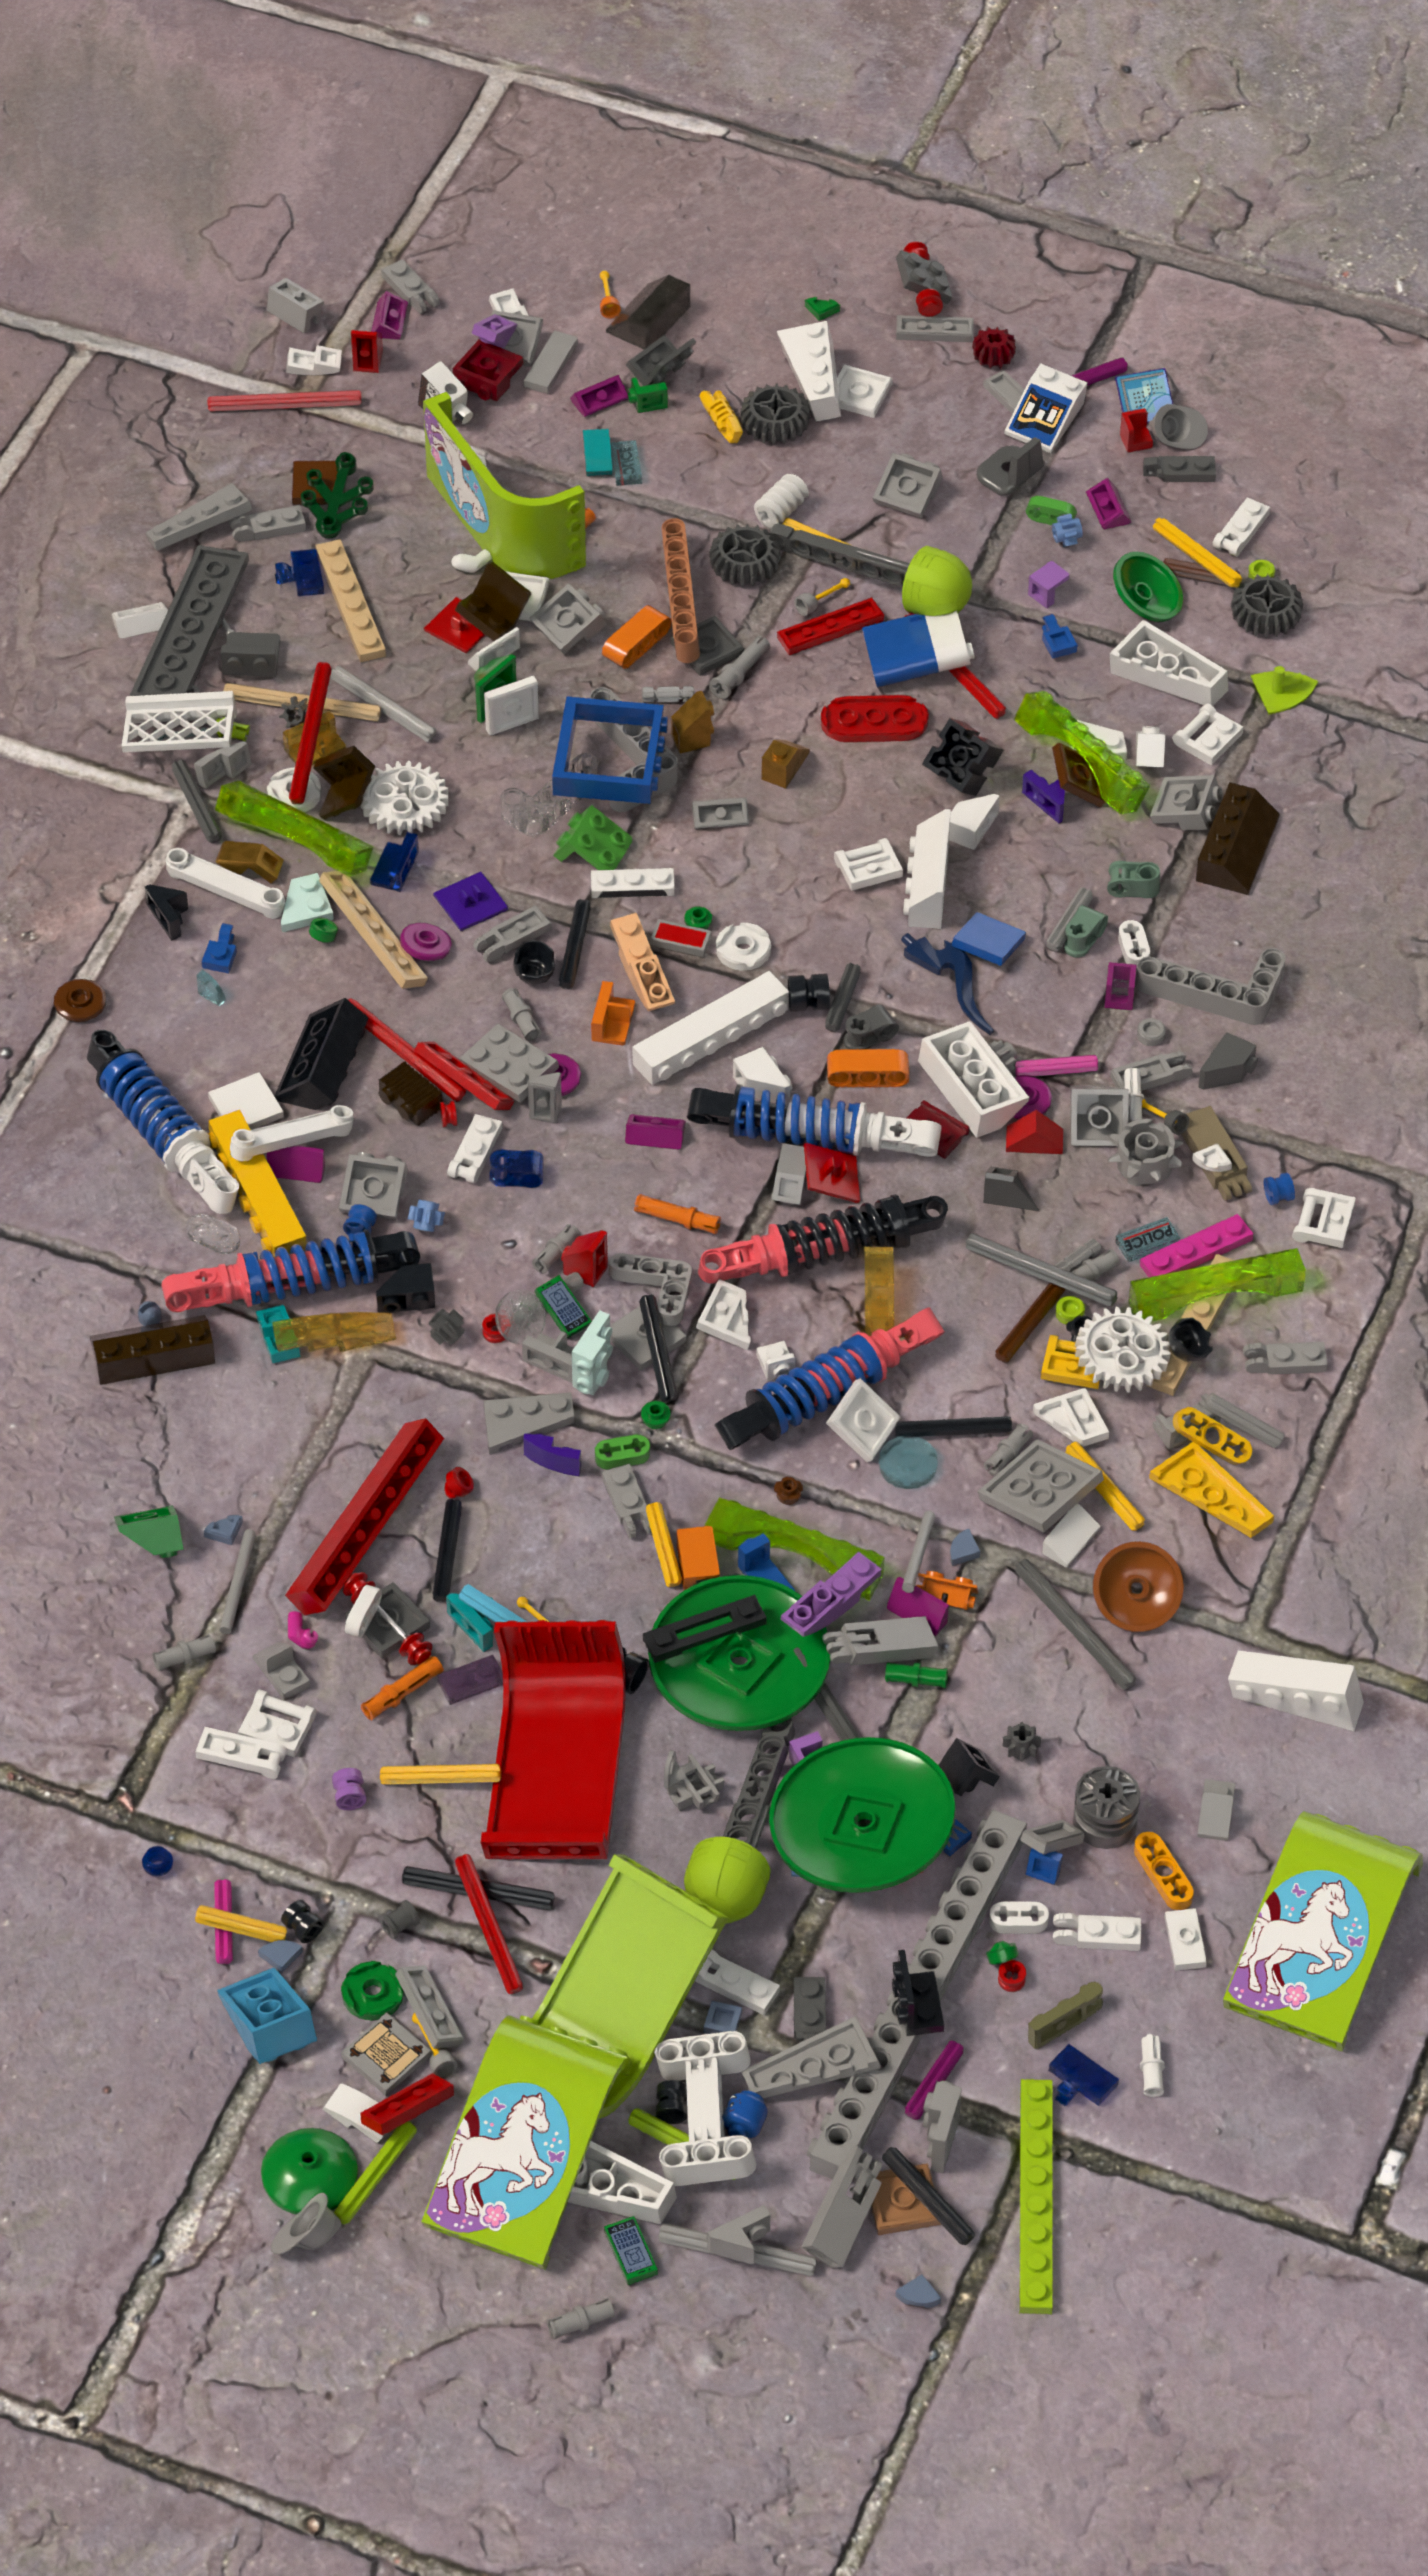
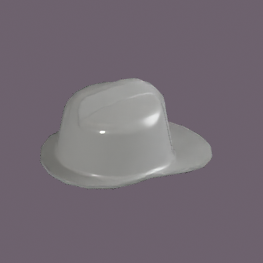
[1148,404,1208,450]
[271,2193,341,2255]

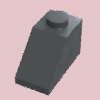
[1198,1032,1258,1090]

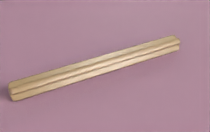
[223,683,381,722]

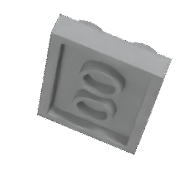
[459,1024,559,1103]

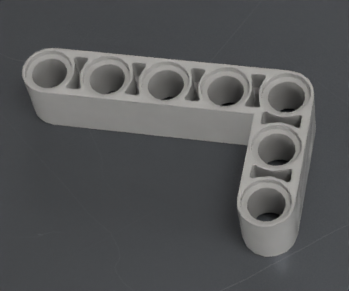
[590,687,678,812]
[1135,948,1286,1025]

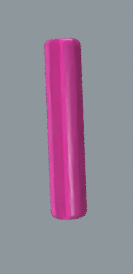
[1015,1055,1098,1077]
[214,1879,233,1964]

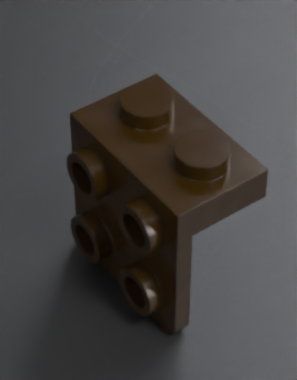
[313,746,375,820]

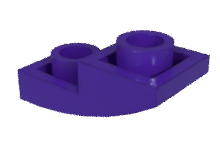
[523,1433,581,1477]

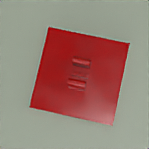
[424,597,485,653]
[804,1143,860,1203]

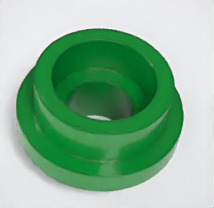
[684,906,712,930]
[641,1401,670,1429]

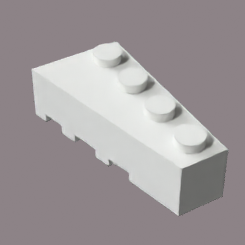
[777,321,841,422]

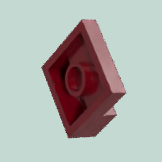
[453,339,523,402]

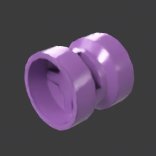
[332,1768,366,1810]

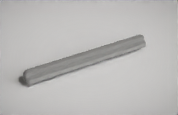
[331,666,436,742]
[659,2223,817,2276]

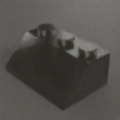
[606,275,690,349]

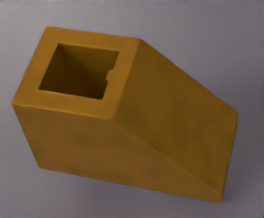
[671,690,714,754]

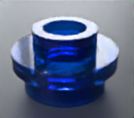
[142,1846,173,1876]

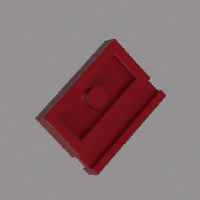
[899,1100,969,1159]

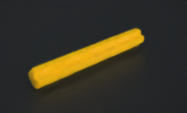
[1065,1441,1145,1531]
[380,1764,501,1784]

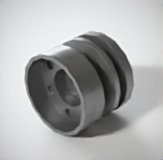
[1073,1766,1141,1849]

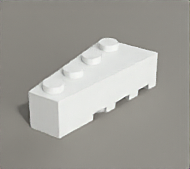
[1110,620,1228,706]
[1228,1650,1364,1731]
[568,2141,677,2224]

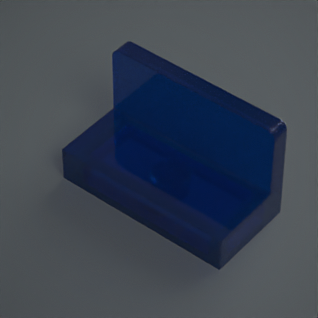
[370,832,419,892]

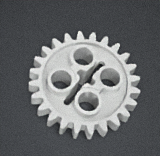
[360,761,448,835]
[1075,1307,1171,1393]

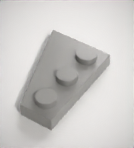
[483,1392,574,1455]

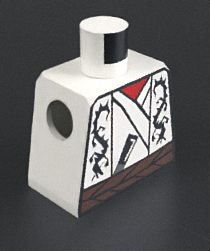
[418,361,473,425]

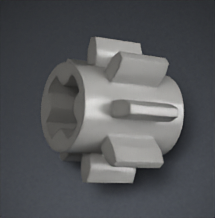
[989,1040,1018,1072]

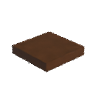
[292,461,345,505]
[1052,742,1106,807]

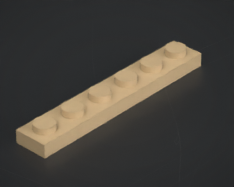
[315,539,386,663]
[319,870,428,989]
[1146,1254,1243,1396]

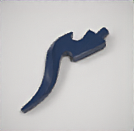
[901,933,994,1035]

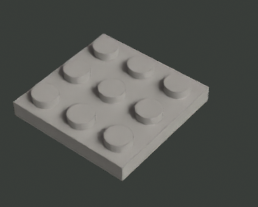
[977,1439,1104,1532]

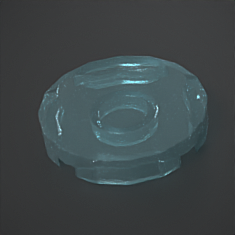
[879,1436,938,1489]

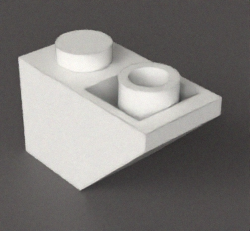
[1136,726,1165,767]
[733,1047,792,1105]

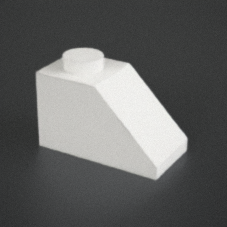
[949,794,999,850]

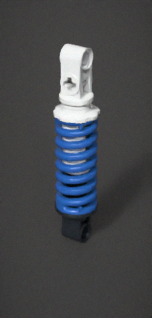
[87,1030,239,1214]
[687,1084,942,1157]

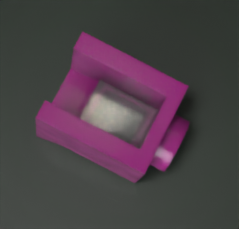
[1104,962,1137,1010]

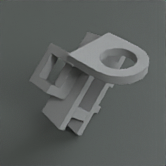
[664,1750,725,1811]

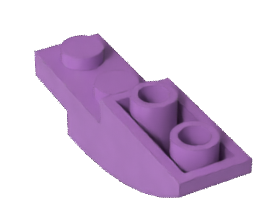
[780,1552,881,1637]

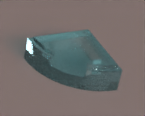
[196,969,226,1006]

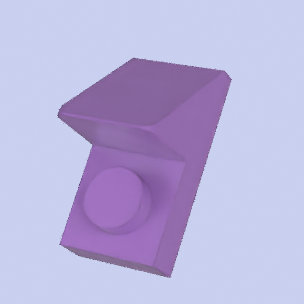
[472,314,517,349]

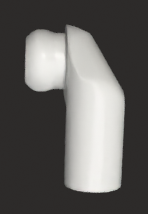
[451,549,492,573]

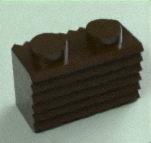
[379,1061,442,1126]

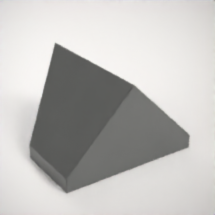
[983,1166,1040,1212]

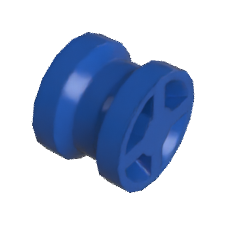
[1263,1172,1295,1205]
[343,1204,377,1235]

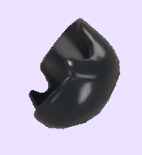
[513,940,556,985]
[1168,1317,1214,1362]

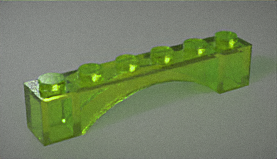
[1013,691,1150,814]
[214,780,374,877]
[1128,1248,1306,1321]
[705,1497,885,1601]

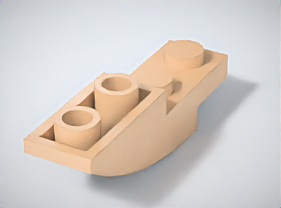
[610,913,675,1011]

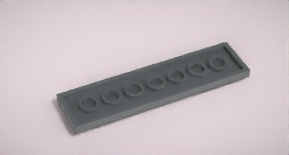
[130,545,249,696]

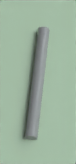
[902,1511,935,1593]
[219,1529,256,1634]

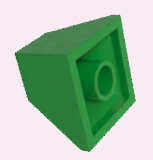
[474,654,517,723]
[114,1505,184,1558]

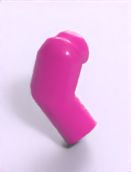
[288,1611,318,1649]

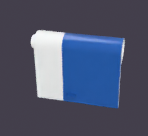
[862,610,975,688]

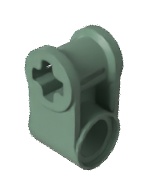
[1107,861,1160,899]
[1064,905,1108,957]

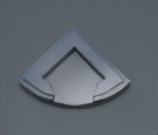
[204,1515,243,1545]
[950,1529,980,1566]
[258,1940,303,1973]
[895,2274,941,2308]

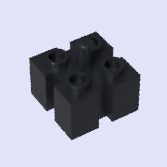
[922,718,1004,796]

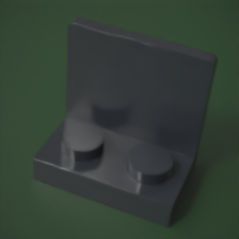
[892,1949,945,2036]

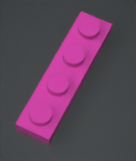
[1140,1214,1253,1285]

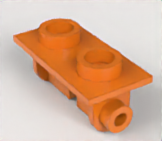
[917,1571,979,1610]

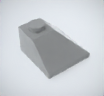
[1070,1085,1129,1146]

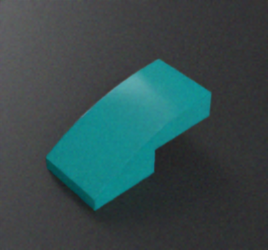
[583,429,613,476]
[256,1305,301,1364]

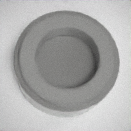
[1137,1018,1166,1046]

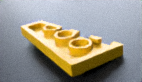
[1149,1442,1274,1538]

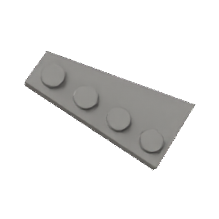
[146,483,252,551]
[742,2016,881,2099]

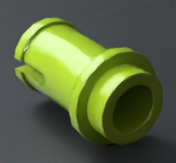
[215,716,250,742]

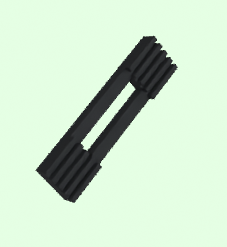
[643,1595,767,1664]

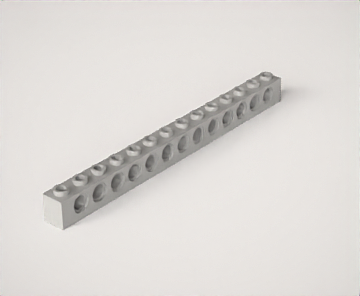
[807,1809,1027,2180]

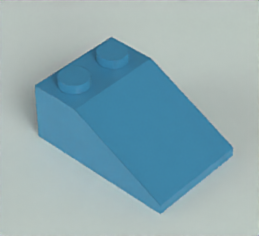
[217,1967,317,2064]

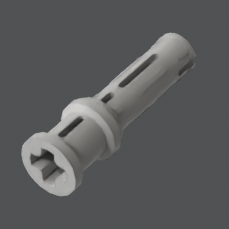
[709,636,770,699]

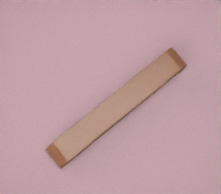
[662,518,700,663]

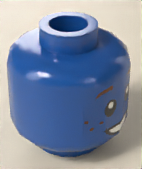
[722,2090,768,2139]

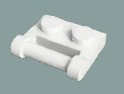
[1172,703,1243,765]
[834,838,903,891]
[1292,1188,1356,1248]
[238,1689,316,1758]

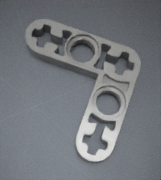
[609,1253,692,1326]

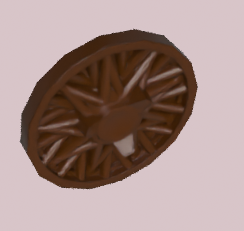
[54,979,106,1022]

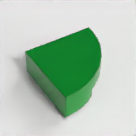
[805,297,840,321]

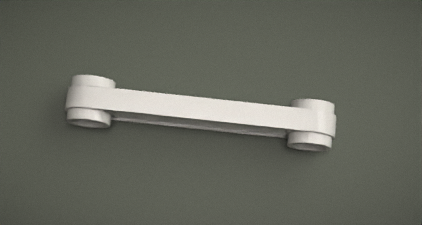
[166,848,285,919]
[230,1105,354,1161]

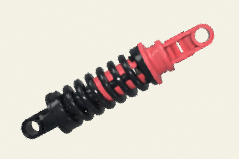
[698,1194,948,1284]

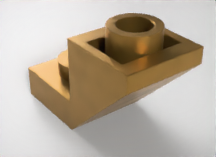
[215,841,284,883]

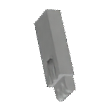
[822,1616,938,1665]
[801,2145,882,2268]

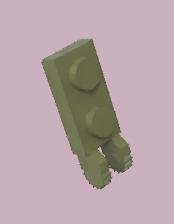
[1028,1981,1103,2049]

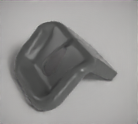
[976,437,1045,496]

